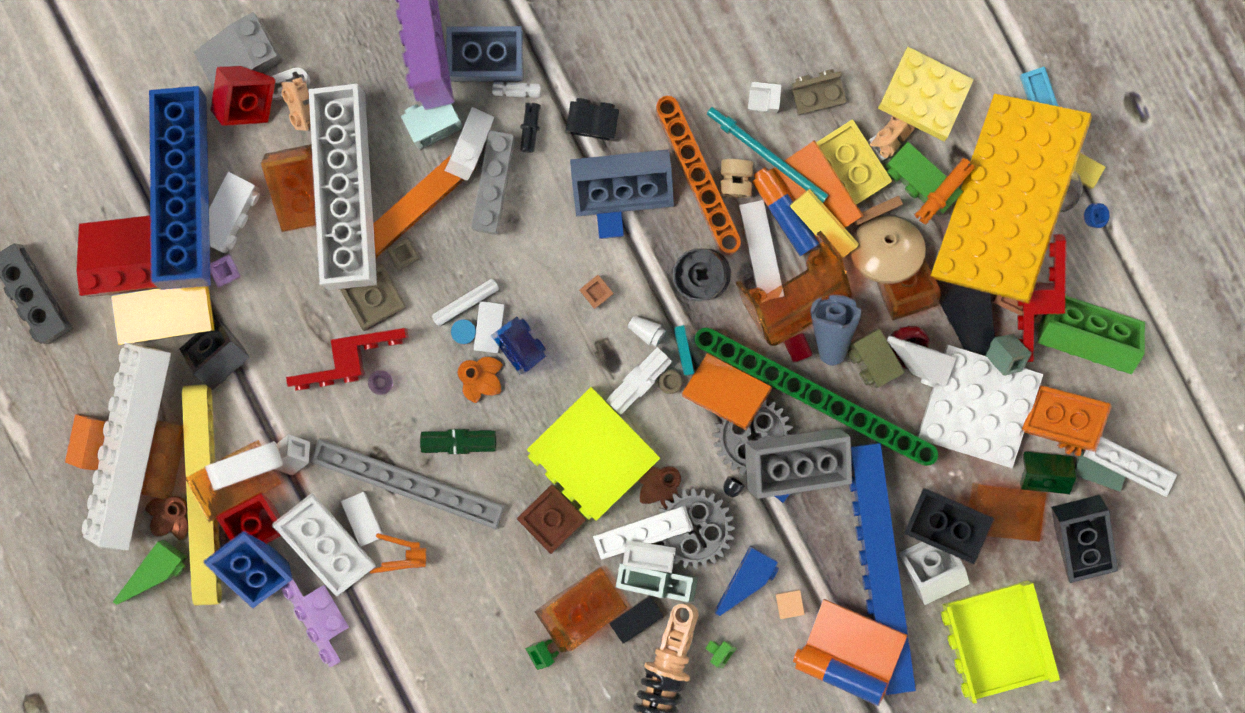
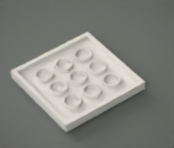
[917,344,1043,468]

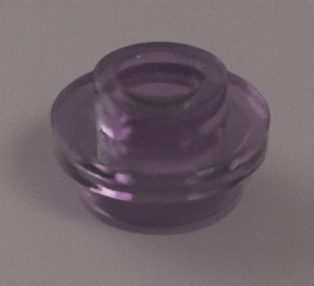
[368,370,393,395]

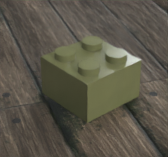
[847,329,905,388]

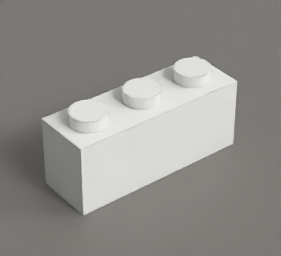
[209,172,260,253]

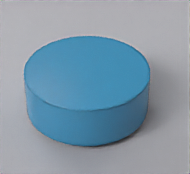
[451,319,476,344]

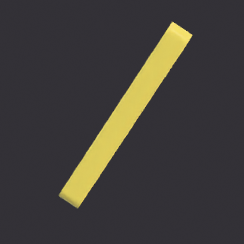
[182,384,222,606]

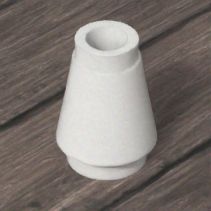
[628,315,666,347]

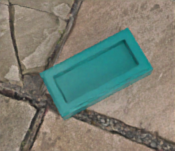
[674,325,694,375]

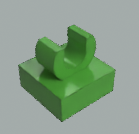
[705,640,737,668]

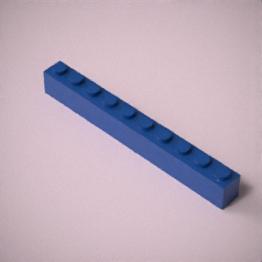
[849,442,916,695]

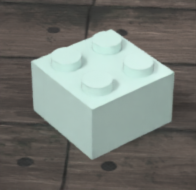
[401,104,463,150]

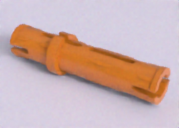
[914,158,975,225]

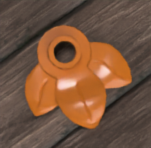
[457,357,503,403]

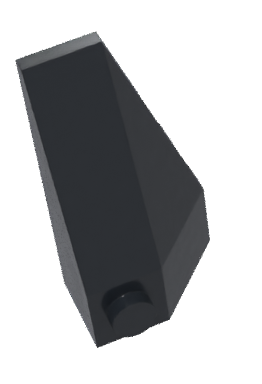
[931,272,995,356]

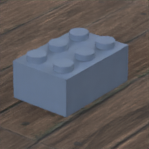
[446,26,523,82]

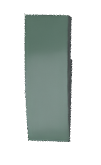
[616,563,698,603]

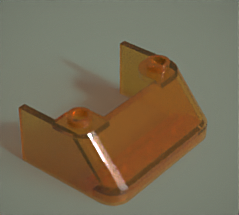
[735,231,852,346]

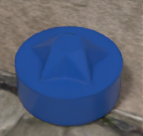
[1084,203,1110,228]

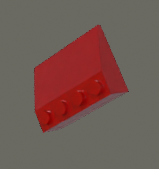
[76,215,159,297]

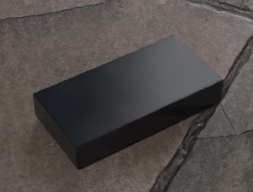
[609,595,664,644]

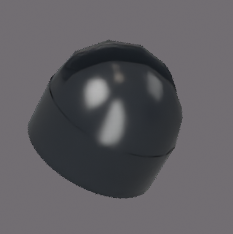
[723,476,745,497]

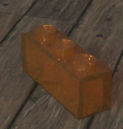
[141,420,184,499]

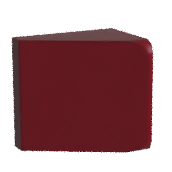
[784,333,813,362]

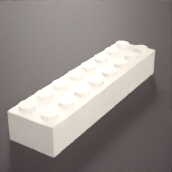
[309,84,377,290]
[82,343,171,550]

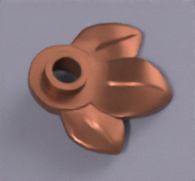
[638,466,681,509]
[145,496,188,541]

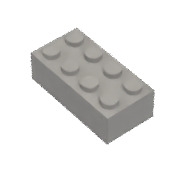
[745,428,852,499]

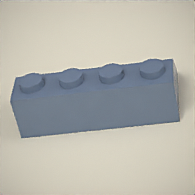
[570,149,674,216]

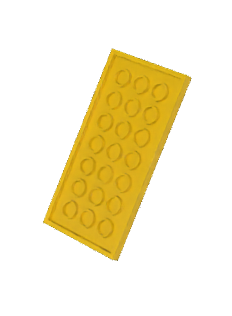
[931,93,1092,303]

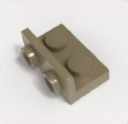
[791,69,846,116]

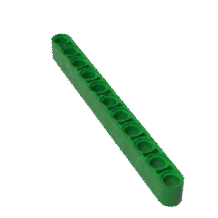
[694,328,938,466]

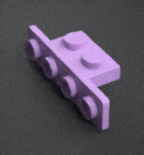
[281,578,349,667]

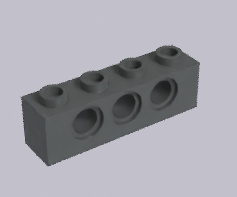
[0,243,73,344]

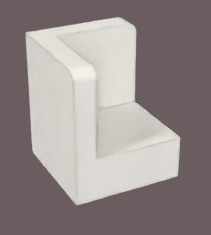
[748,82,781,113]
[275,434,310,475]

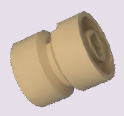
[719,159,753,198]

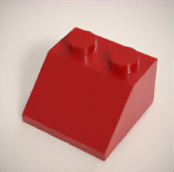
[210,66,276,126]
[216,492,281,544]

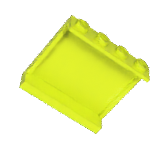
[526,387,660,521]
[941,580,1060,704]

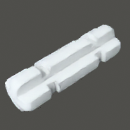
[492,81,541,98]

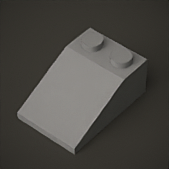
[194,12,282,89]

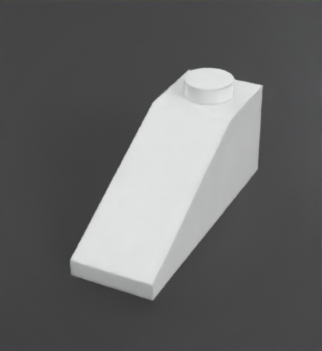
[445,107,494,181]
[887,336,956,387]

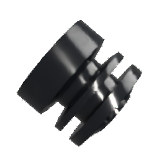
[673,248,731,301]

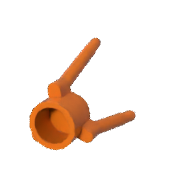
[369,533,426,574]

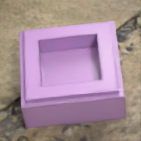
[210,254,241,287]

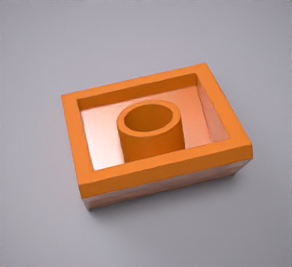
[65,414,107,470]

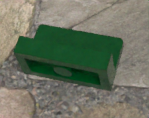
[1020,451,1076,494]

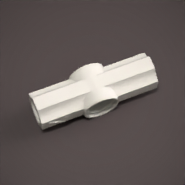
[606,347,672,415]

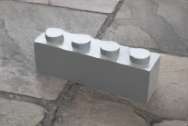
[471,130,515,235]

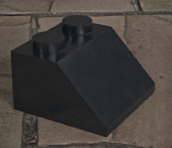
[179,316,250,390]

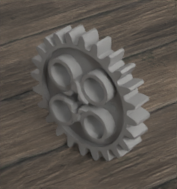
[712,400,793,475]
[659,488,735,569]

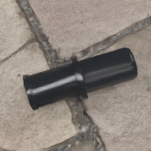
[520,103,541,153]

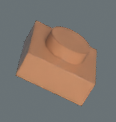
[579,275,614,309]

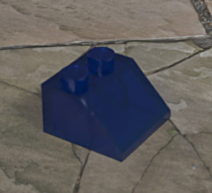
[490,316,546,375]

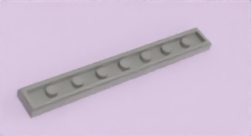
[311,439,505,529]

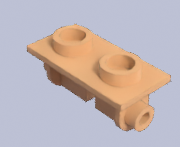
[281,77,311,131]
[870,116,915,158]

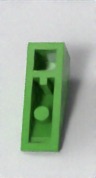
[113,540,187,605]

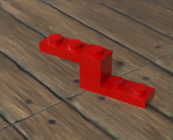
[1017,234,1066,362]
[286,328,409,391]

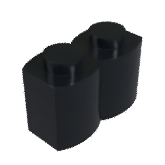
[566,98,619,141]

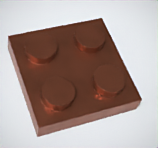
[516,484,586,554]

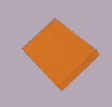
[682,353,772,430]
[1022,385,1112,452]

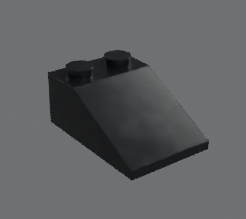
[904,488,994,565]
[1051,495,1118,583]

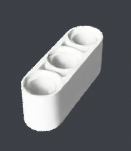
[205,441,283,490]

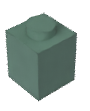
[986,334,1031,376]

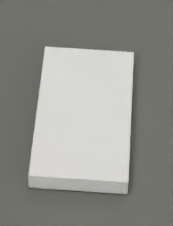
[273,493,376,597]

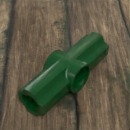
[420,429,496,454]

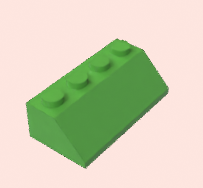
[1037,295,1145,375]

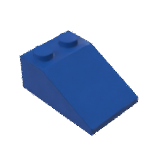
[204,531,293,608]

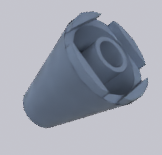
[810,295,861,366]

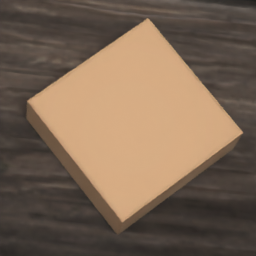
[775,590,805,619]

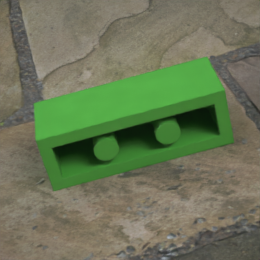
[884,142,963,216]

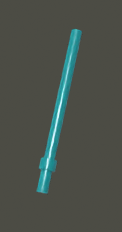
[706,107,829,203]

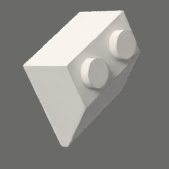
[899,542,970,605]

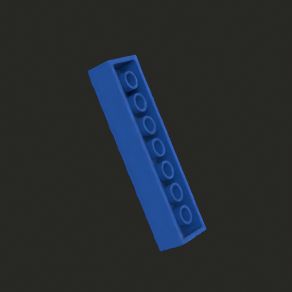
[149,86,211,290]

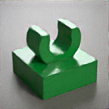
[525,639,559,670]

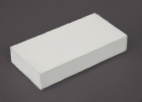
[474,301,505,353]
[341,491,383,547]
[623,540,676,573]

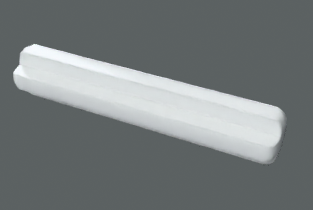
[432,279,499,326]

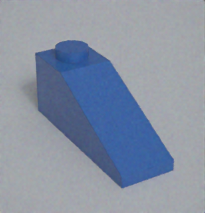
[714,546,779,616]

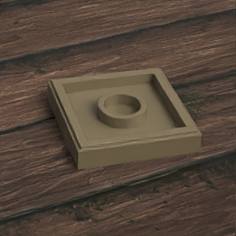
[340,264,407,331]

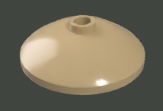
[850,216,926,284]

